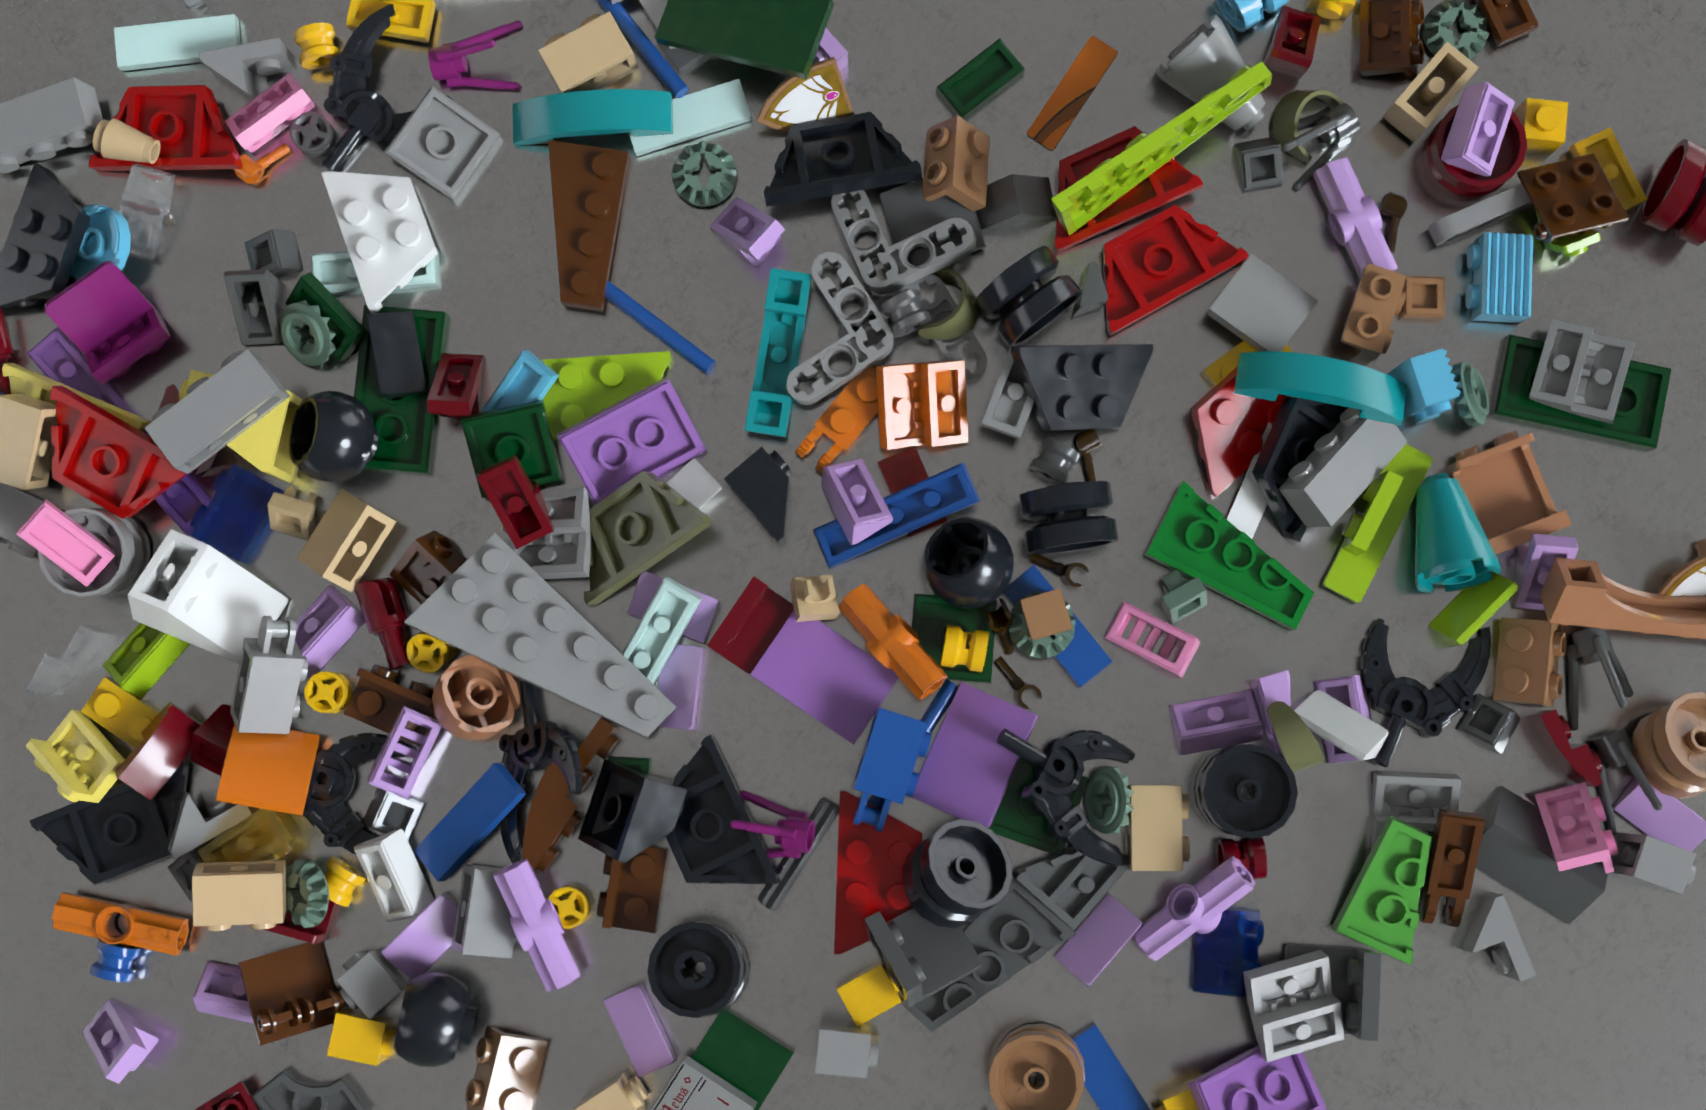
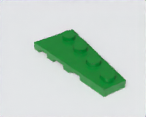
[1145,480,1314,630]

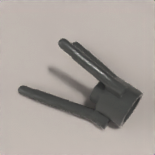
[1270,103,1360,190]
[1566,628,1634,731]
[1593,727,1662,836]

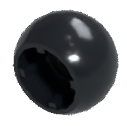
[289,391,378,482]
[923,517,1014,609]
[393,972,477,1067]

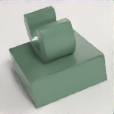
[1162,569,1208,625]

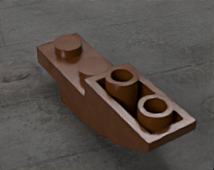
[522,718,619,873]

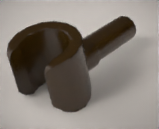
[1379,192,1407,253]
[1073,429,1101,482]
[1029,555,1089,588]
[982,598,1014,654]
[993,656,1042,709]

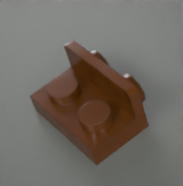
[1359,0,1424,78]
[389,531,467,605]
[344,664,436,747]
[597,846,669,933]

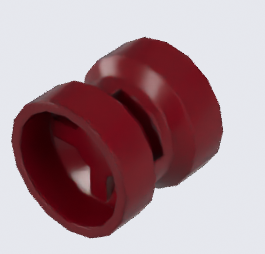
[1217,837,1267,879]

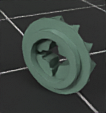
[1422,0,1489,60]
[671,141,737,207]
[279,300,336,366]
[1451,361,1489,427]
[1008,591,1076,658]
[1085,766,1134,834]
[286,859,329,928]

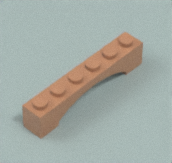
[1540,557,1706,639]

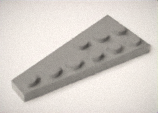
[404,533,676,739]

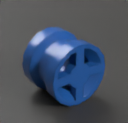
[90,939,141,983]

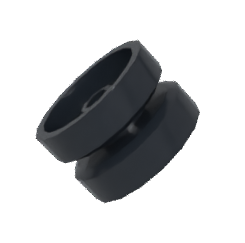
[974,246,1082,348]
[1019,481,1118,555]
[1195,744,1298,839]
[903,819,1013,928]
[647,922,750,1018]

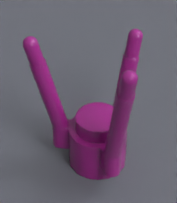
[428,20,522,90]
[730,790,815,859]

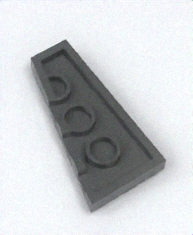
[900,877,1076,1032]

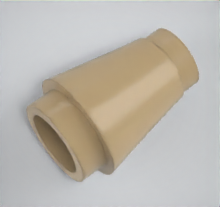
[93,118,161,164]

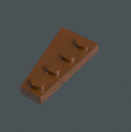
[548,140,630,312]

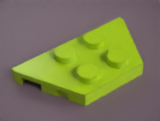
[512,351,672,443]

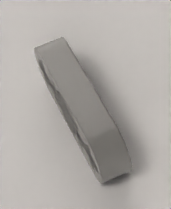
[1428,184,1533,246]

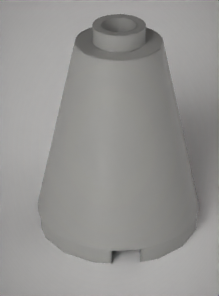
[1154,15,1266,131]

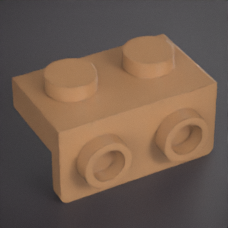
[922,115,990,212]
[1341,264,1407,363]
[1493,617,1567,708]
[465,1026,548,1110]

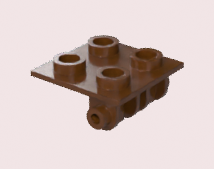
[1517,153,1629,243]
[238,942,345,1046]

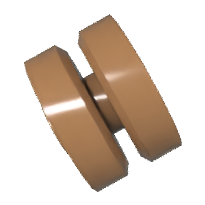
[1632,692,1706,799]
[989,1023,1085,1110]

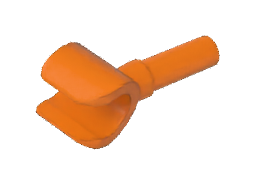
[233,143,291,184]

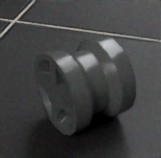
[1029,437,1081,484]

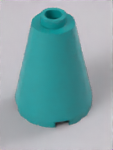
[1415,473,1502,593]

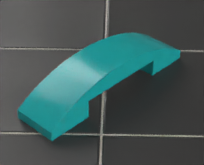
[512,89,673,146]
[744,268,812,438]
[1233,351,1407,426]

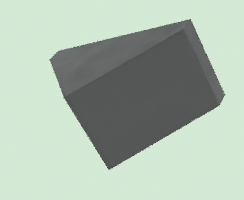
[976,174,1057,233]
[223,269,283,345]

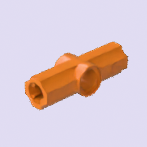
[839,583,948,700]
[51,892,190,956]

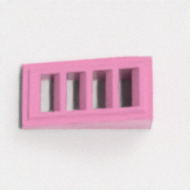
[1105,601,1200,678]

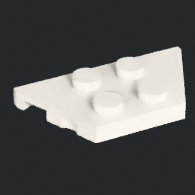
[321,171,438,314]

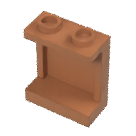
[1445,430,1572,554]

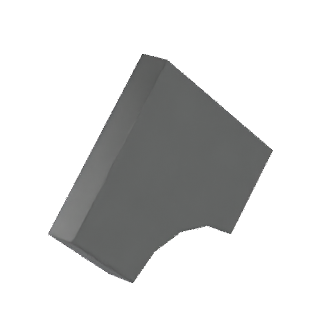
[251,1067,372,1110]

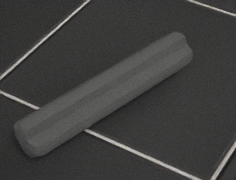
[758,797,839,911]

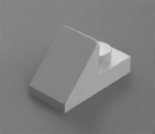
[199,38,293,100]
[981,346,1034,440]
[168,792,252,859]
[1461,892,1536,982]

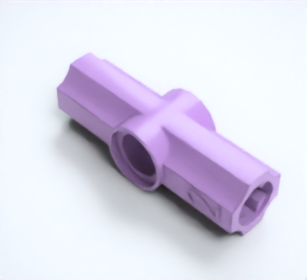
[1312,157,1398,279]
[1134,856,1256,961]
[493,858,581,992]

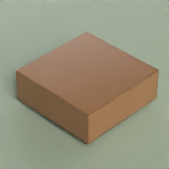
[1400,276,1445,320]
[1019,588,1073,641]

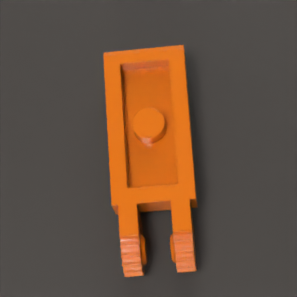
[795,366,878,474]

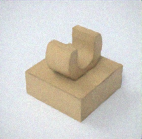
[267,486,317,540]
[790,575,840,622]

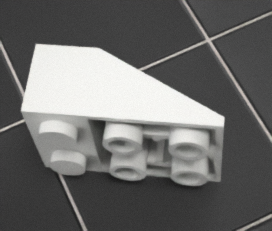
[128,529,288,664]

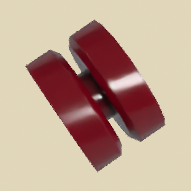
[1421,105,1527,202]
[1641,139,1706,246]

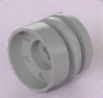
[38,508,151,597]

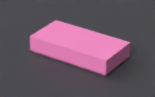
[16,499,116,587]

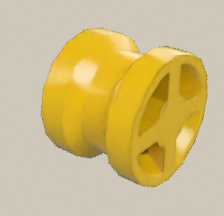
[294,23,340,70]
[406,631,458,673]
[304,671,353,714]
[324,856,367,907]
[548,885,592,929]

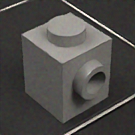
[336,948,407,1019]

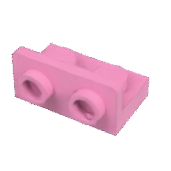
[225,72,315,152]
[1535,782,1619,874]

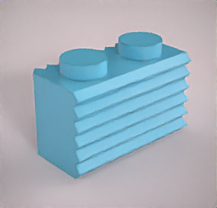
[1465,232,1533,323]
[1387,349,1461,424]

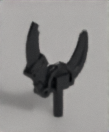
[322,4,453,172]
[1360,618,1491,767]
[499,681,582,863]
[997,729,1135,866]
[299,733,412,855]

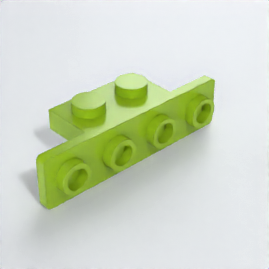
[1322,444,1433,603]

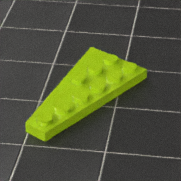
[1051,61,1272,236]

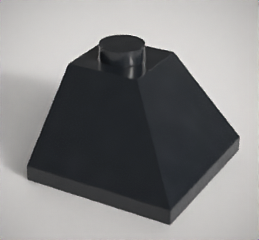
[578,759,687,863]

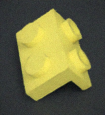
[25,709,125,803]

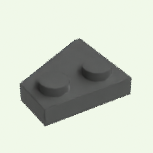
[1012,846,1129,930]

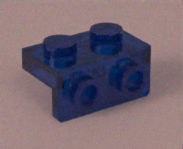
[190,464,283,562]
[1193,908,1264,997]

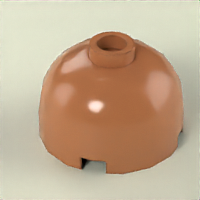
[432,655,520,741]

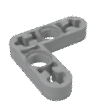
[831,190,976,295]
[786,252,894,405]
[838,274,988,383]

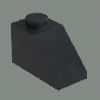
[724,447,790,546]

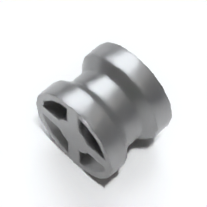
[289,111,338,160]
[881,289,932,337]

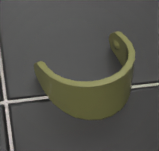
[1272,90,1343,163]
[918,268,980,340]
[1267,701,1324,773]

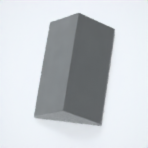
[1476,786,1608,925]

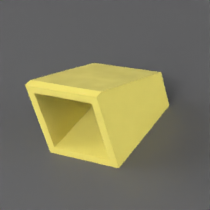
[179,370,303,484]

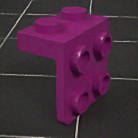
[44,261,170,385]

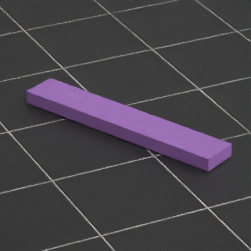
[26,327,221,536]

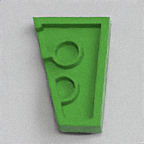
[1333,815,1431,965]

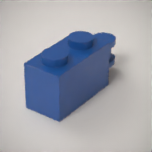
[852,707,932,832]

